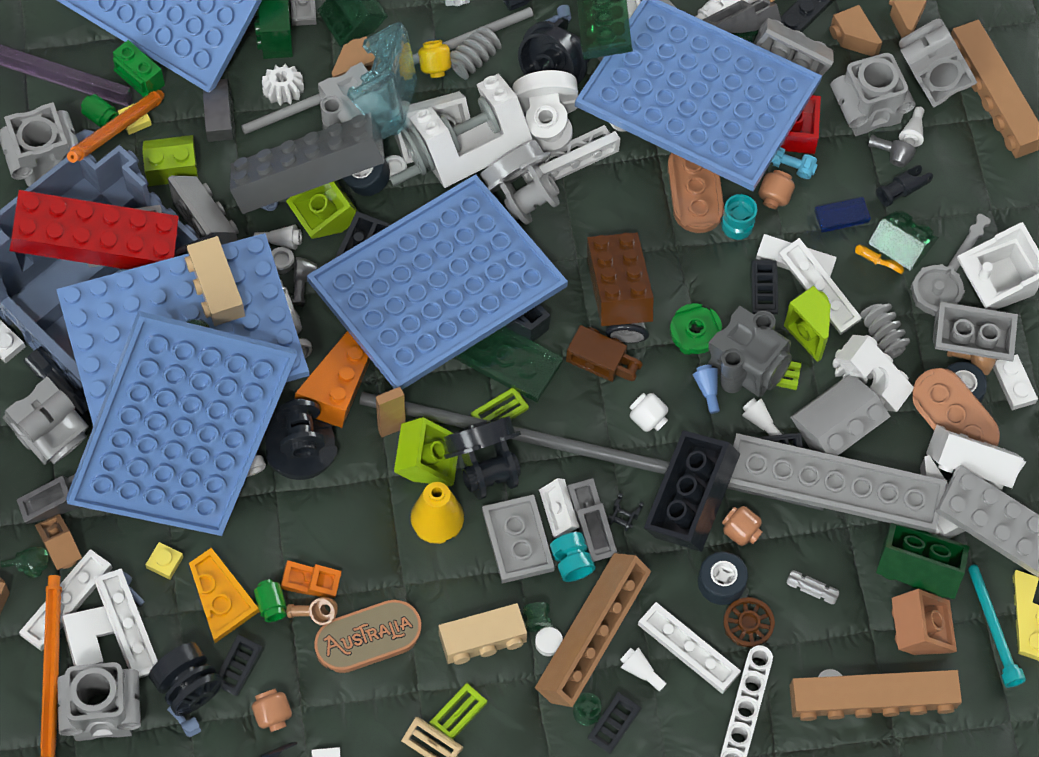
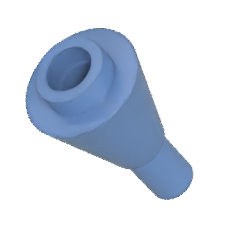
[693,365,720,414]

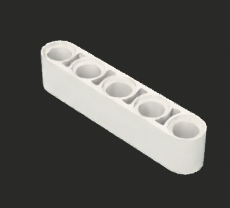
[720,645,773,757]

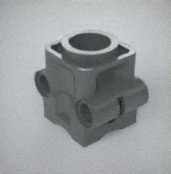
[708,306,792,398]

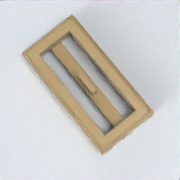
[401,717,464,757]

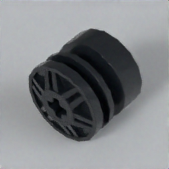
[148,642,224,716]

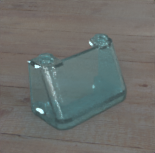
[347,22,417,139]

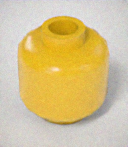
[418,40,452,78]

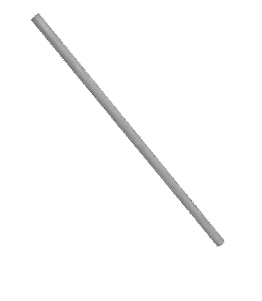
[241,7,533,134]

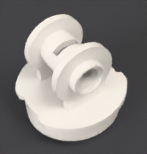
[512,70,578,152]

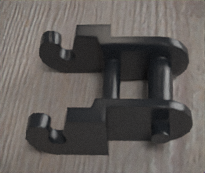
[609,493,644,532]

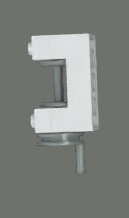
[389,73,533,188]

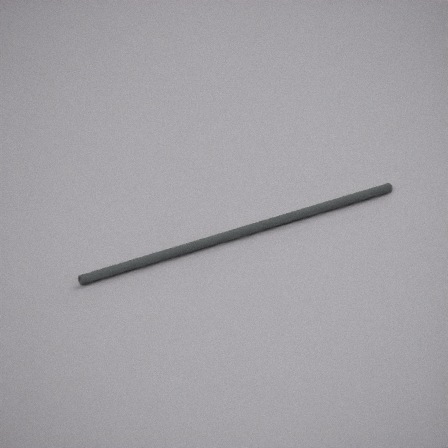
[360,392,823,511]

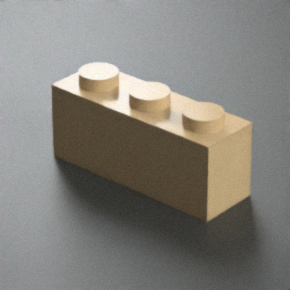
[184,236,245,326]
[438,603,527,665]

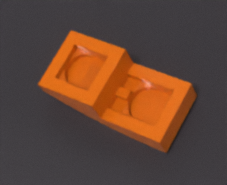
[280,560,342,598]

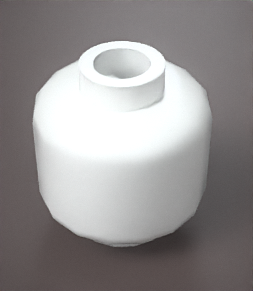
[629,393,668,432]

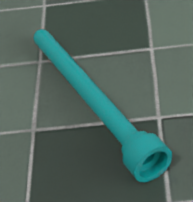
[968,564,1026,688]

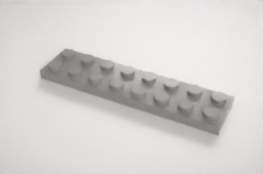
[728,433,947,533]

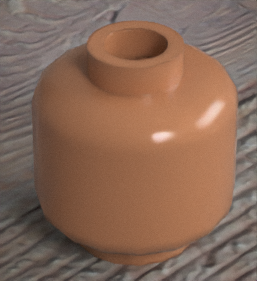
[758,170,795,209]
[722,506,763,546]
[251,689,292,732]

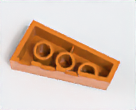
[294,331,371,428]

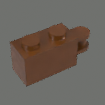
[566,325,643,382]

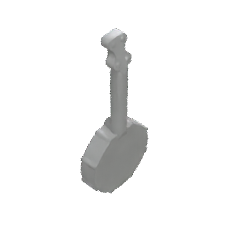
[910,214,991,316]

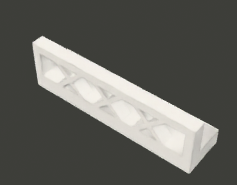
[522,125,620,184]

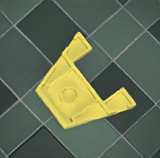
[1013,570,1039,661]

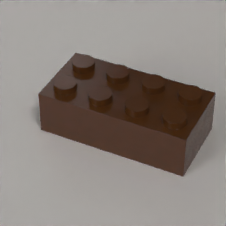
[587,232,654,326]

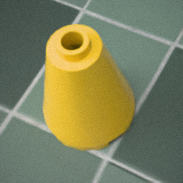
[411,482,464,544]

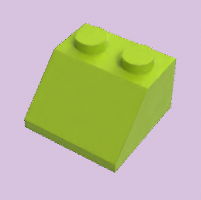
[142,135,198,186]
[286,180,358,239]
[784,285,831,362]
[394,417,458,486]

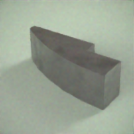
[703,0,781,33]
[203,79,233,142]
[17,474,80,524]
[567,478,617,562]

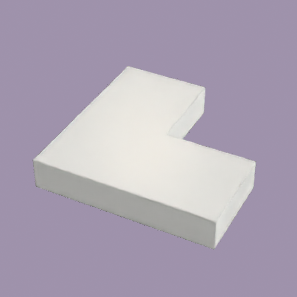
[61,606,114,666]

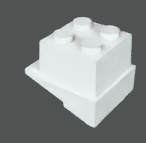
[957,222,1039,311]

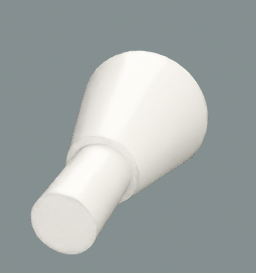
[899,107,924,147]
[254,225,302,250]
[742,398,783,436]
[620,647,667,691]

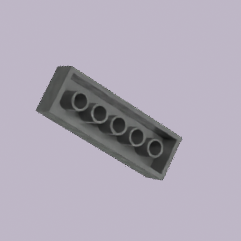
[230,113,385,214]

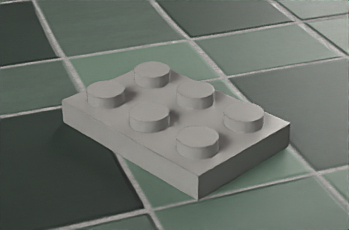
[482,495,555,583]

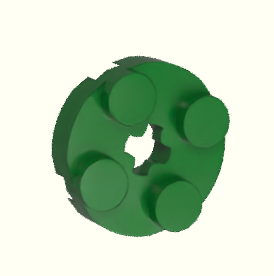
[670,303,722,355]

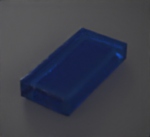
[814,197,871,232]

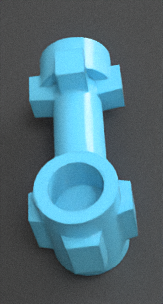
[772,147,817,179]

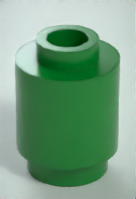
[81,94,119,128]
[254,580,287,622]

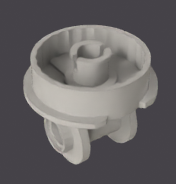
[480,140,560,225]

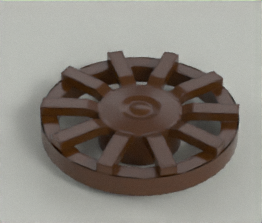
[723,597,775,648]

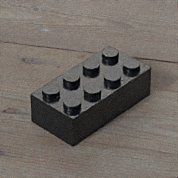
[644,430,740,552]

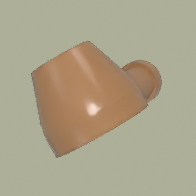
[947,351,997,375]
[286,597,338,625]

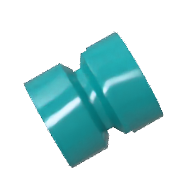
[721,194,757,240]
[550,532,595,582]

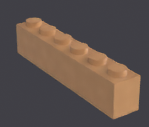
[951,20,1039,158]
[535,553,651,707]
[789,670,962,721]

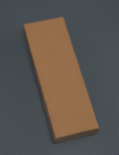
[376,387,406,437]

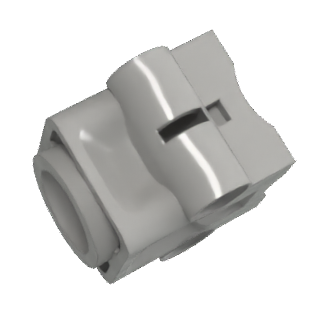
[899,19,978,108]
[830,53,916,136]
[318,62,393,138]
[0,102,79,186]
[3,376,89,465]
[57,662,141,741]

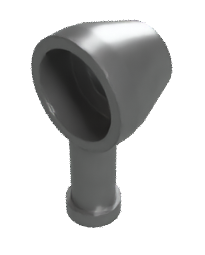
[868,135,916,168]
[292,257,317,306]

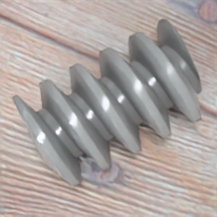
[450,27,501,80]
[860,303,910,359]

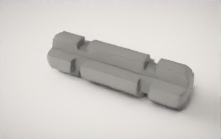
[787,570,840,604]

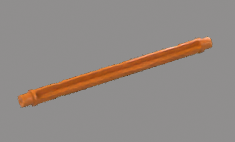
[67,90,164,163]
[40,575,62,757]

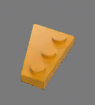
[189,548,259,643]

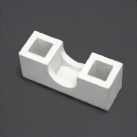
[835,335,914,412]

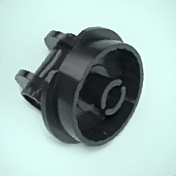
[518,17,595,85]
[264,399,337,480]
[444,416,521,500]

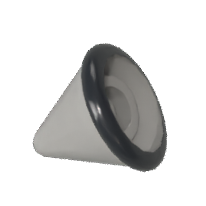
[605,322,649,343]

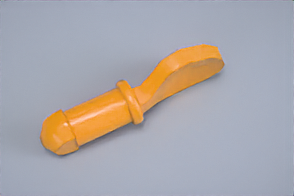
[855,244,904,274]

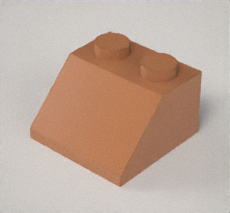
[892,589,957,655]

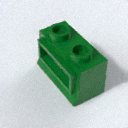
[113,40,165,97]

